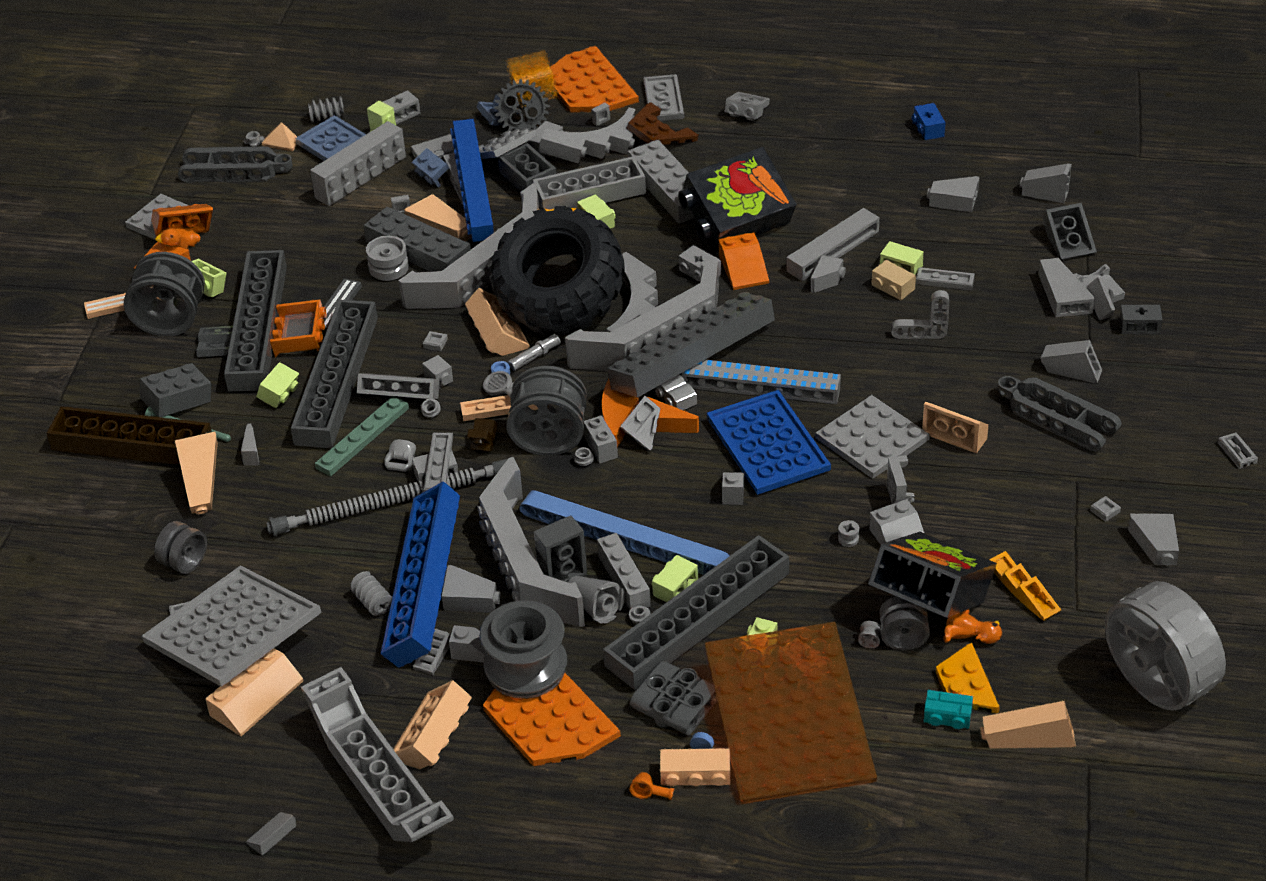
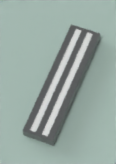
[311,279,362,332]

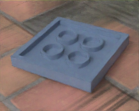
[295,115,366,161]

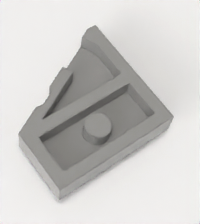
[620,396,661,451]

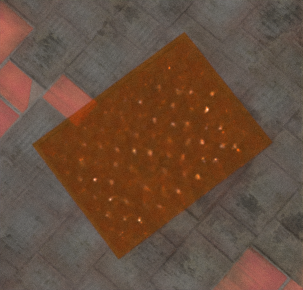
[705,622,877,804]

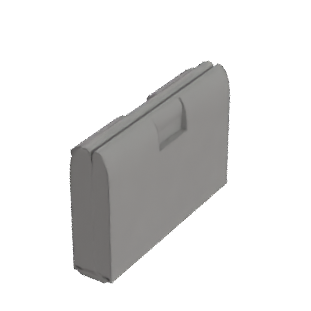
[411,134,454,159]

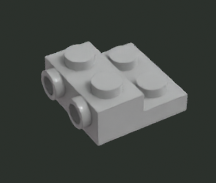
[725,92,770,120]

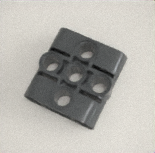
[630,660,721,735]

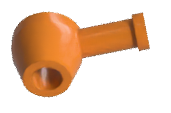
[630,772,674,800]

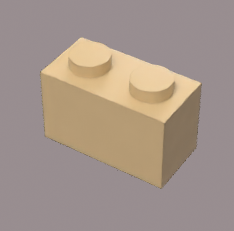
[872,260,916,300]

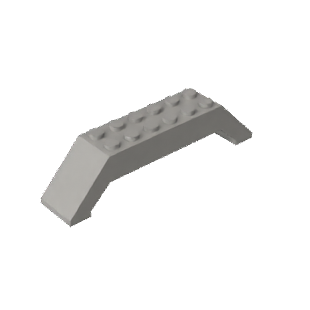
[399,183,539,309]
[565,257,719,371]
[477,457,585,627]
[301,667,454,842]

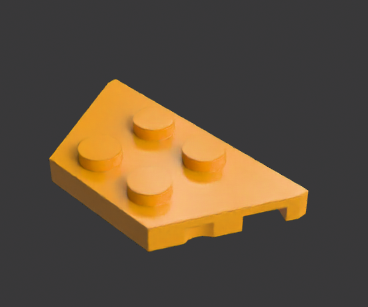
[936,643,999,713]

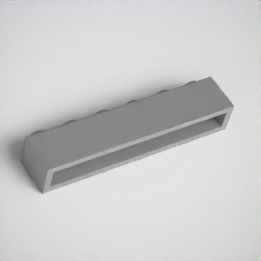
[787,208,880,281]

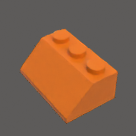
[151,204,213,237]

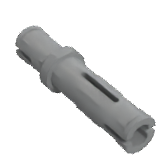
[507,334,561,371]

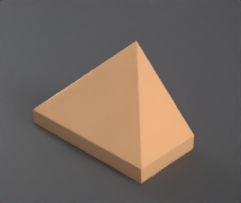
[261,123,297,152]

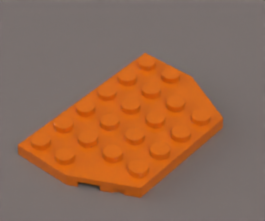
[551,46,639,112]
[483,673,621,766]

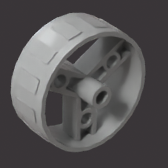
[1104,581,1226,711]

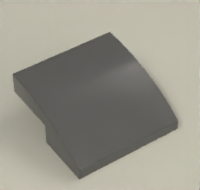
[196,326,233,357]

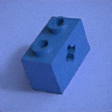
[912,103,945,140]

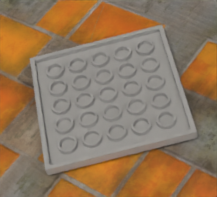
[142,565,322,687]

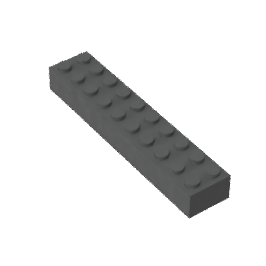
[224,250,287,391]
[607,292,775,398]
[291,299,378,448]
[603,535,789,690]

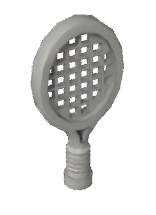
[483,371,512,398]

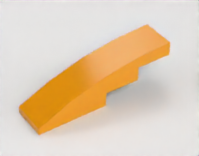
[990,551,1061,621]

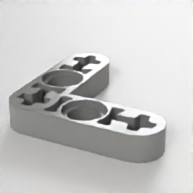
[891,290,949,339]

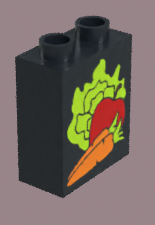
[678,147,797,251]
[869,532,997,618]

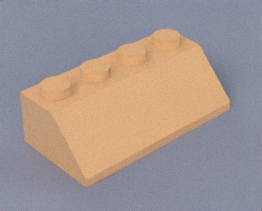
[465,288,530,356]
[206,648,303,736]
[393,680,472,769]

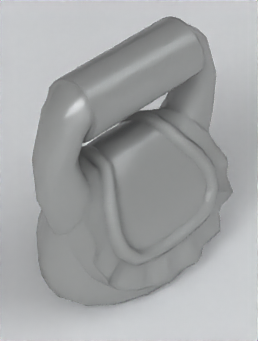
[384,439,416,472]

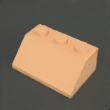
[922,402,988,454]

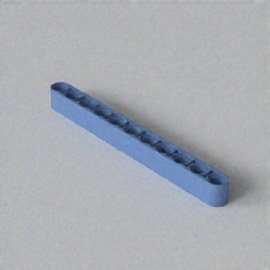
[519,490,730,575]

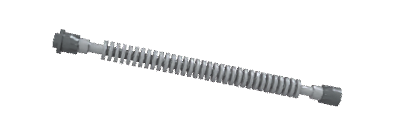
[266,459,507,537]

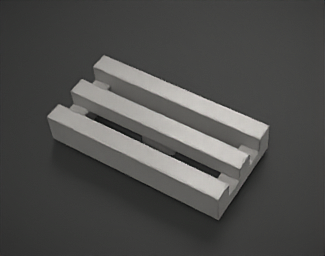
[1218,432,1258,469]

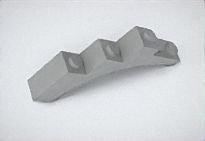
[538,107,635,163]
[607,252,658,332]

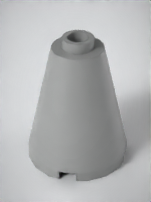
[568,576,625,623]

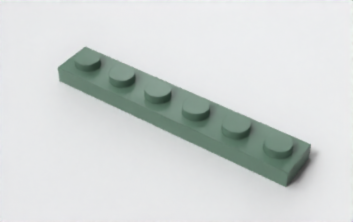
[315,396,409,477]

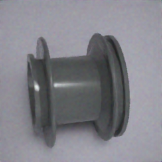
[480,601,567,698]

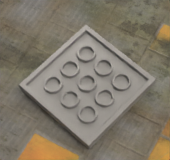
[815,395,930,479]

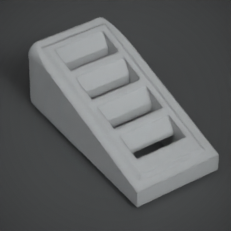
[241,424,259,466]
[413,629,451,675]

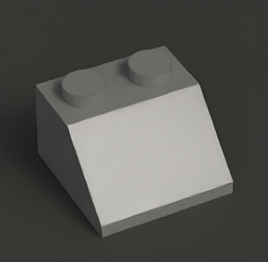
[869,499,924,545]

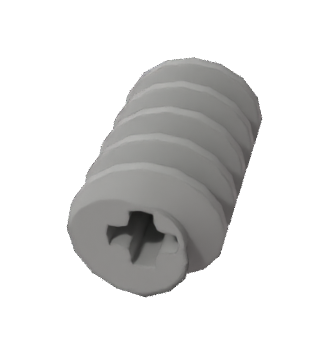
[308,97,344,122]
[350,571,393,616]

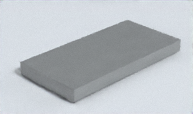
[644,75,684,121]

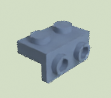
[476,95,513,126]
[412,148,450,188]

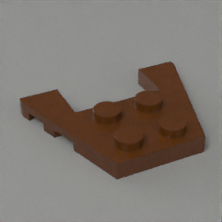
[626,102,699,145]

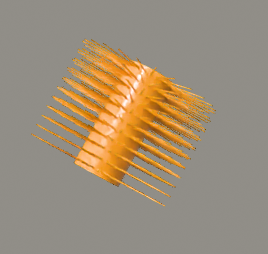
[507,50,558,108]

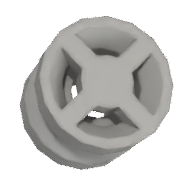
[838,520,859,547]
[858,621,881,649]

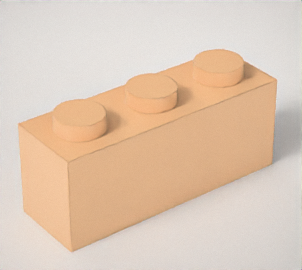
[660,748,730,786]

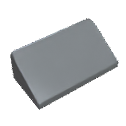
[1086,276,1115,320]
[246,812,297,856]

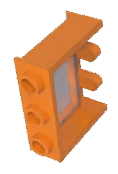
[270,300,327,358]

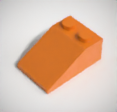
[719,233,769,290]

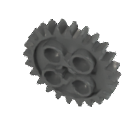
[494,79,550,131]

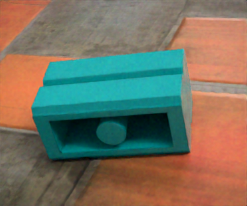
[924,690,973,729]

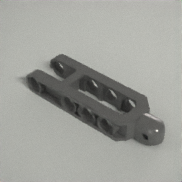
[178,147,293,183]
[997,376,1122,452]

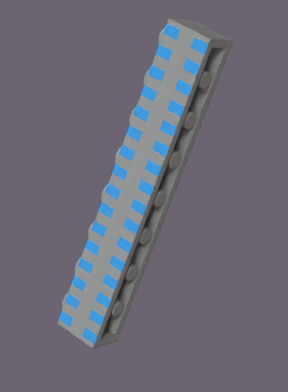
[682,360,841,404]

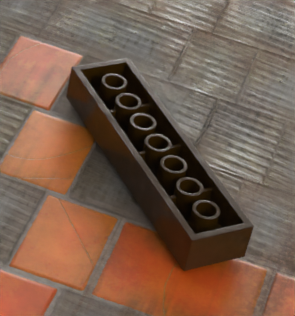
[47,406,212,465]

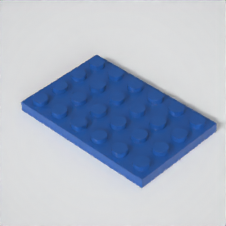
[707,390,831,495]

